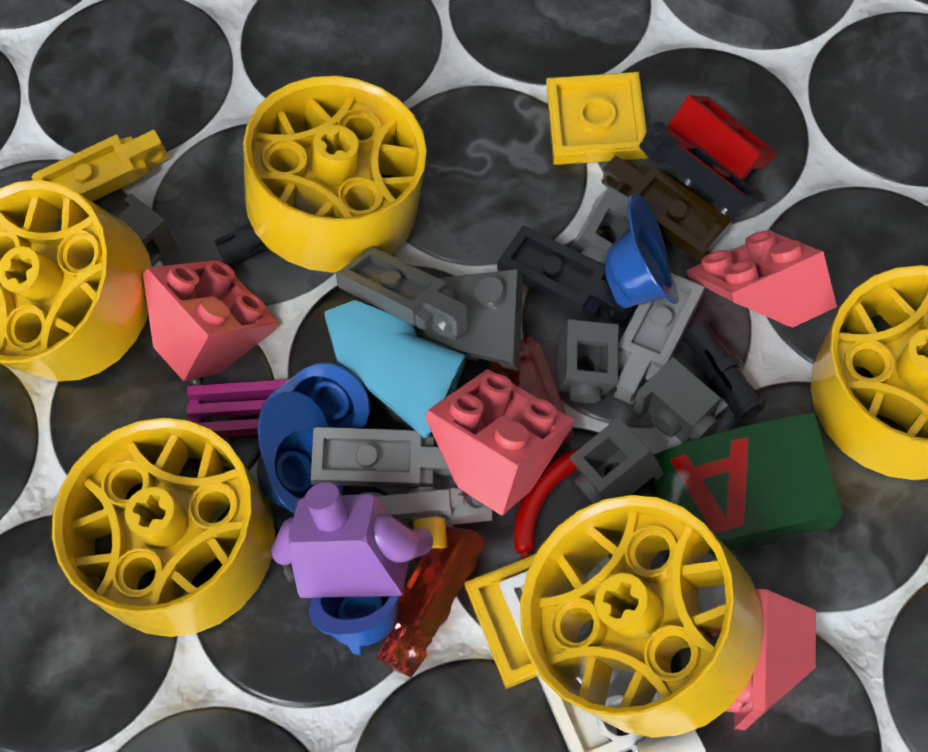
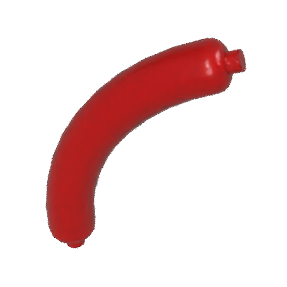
[513,447,581,559]

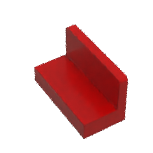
[668,95,778,180]

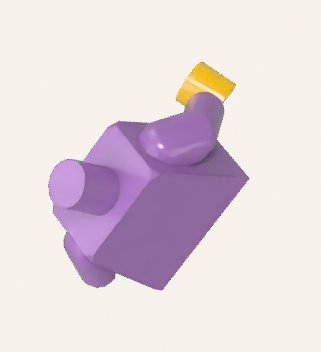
[271,482,447,598]

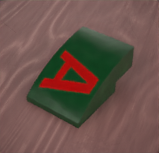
[651,412,843,556]

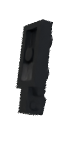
[639,122,767,218]
[497,226,633,325]

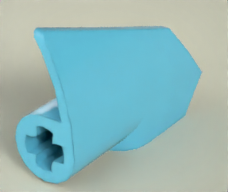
[325,300,467,438]

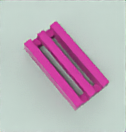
[187,379,289,438]

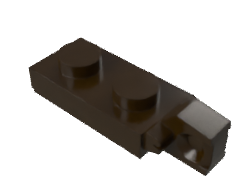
[601,155,732,262]

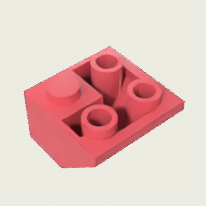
[686,231,837,328]
[143,260,279,381]
[426,369,574,516]
[726,588,816,730]

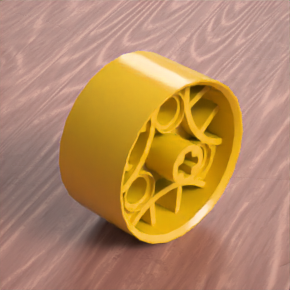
[243,76,427,273]
[0,180,152,382]
[810,265,928,480]
[52,418,275,637]
[520,495,764,738]

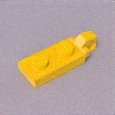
[31,129,169,202]

